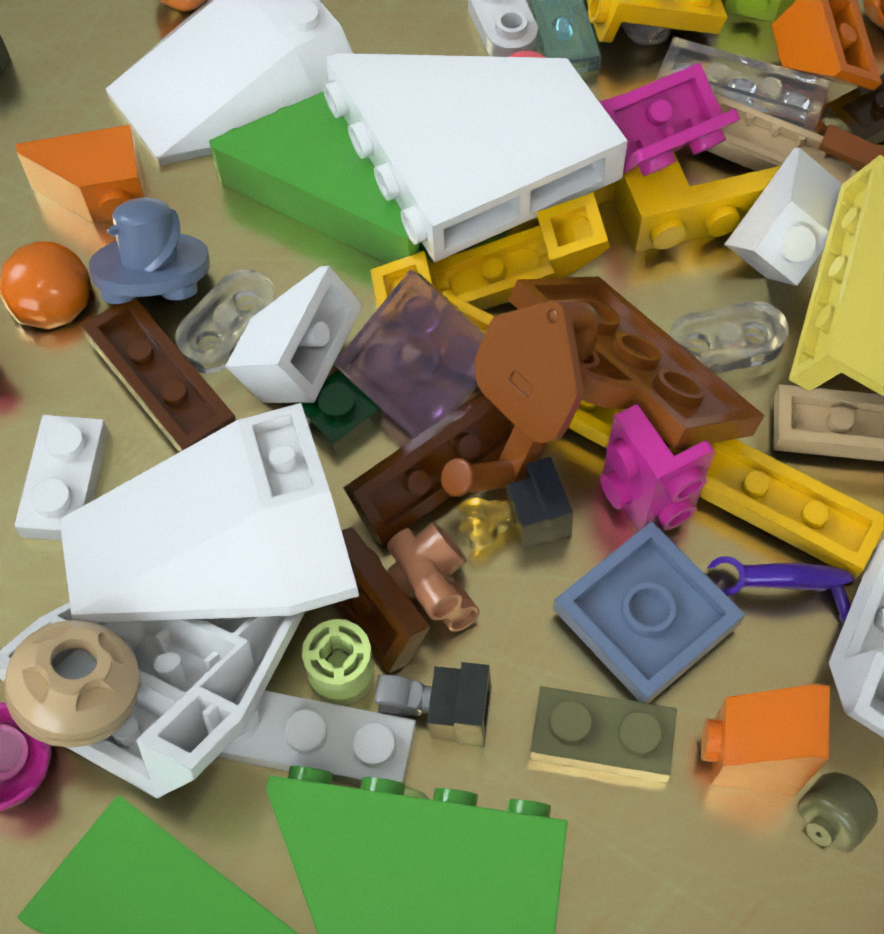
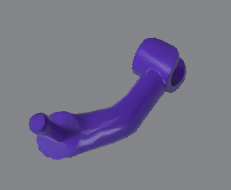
[707,556,856,624]

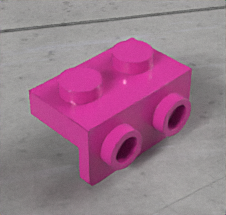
[601,62,740,177]
[600,404,715,531]

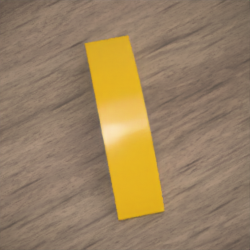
[370,192,610,324]

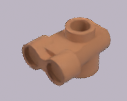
[386,521,480,632]

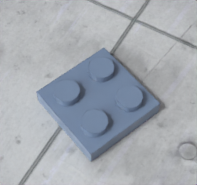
[553,521,746,703]

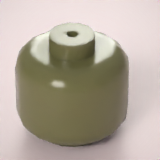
[798,772,878,851]

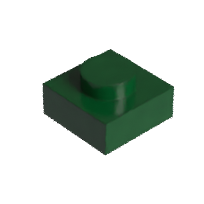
[294,368,382,455]

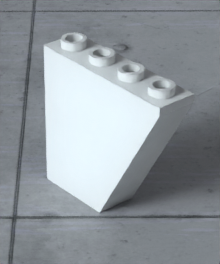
[323,53,628,263]

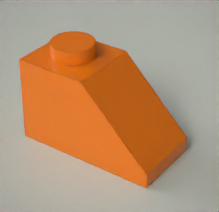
[771,0,882,90]
[16,124,147,223]
[701,684,830,796]

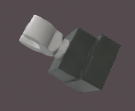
[374,662,492,746]

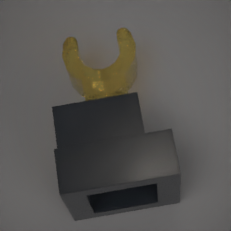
[458,456,573,549]

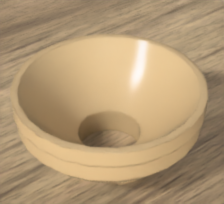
[4,620,140,748]

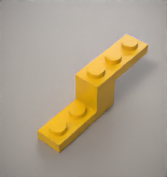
[529,152,782,253]

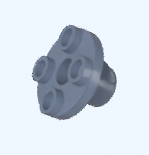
[89,197,210,304]

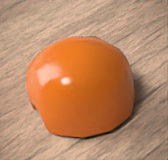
[0,241,92,330]

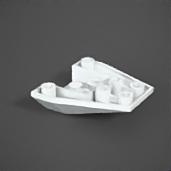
[60,403,359,623]

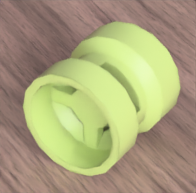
[302,619,375,706]

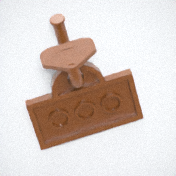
[441,276,765,497]

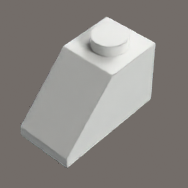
[724,148,841,286]
[225,266,363,403]

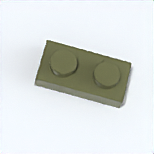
[529,686,677,783]

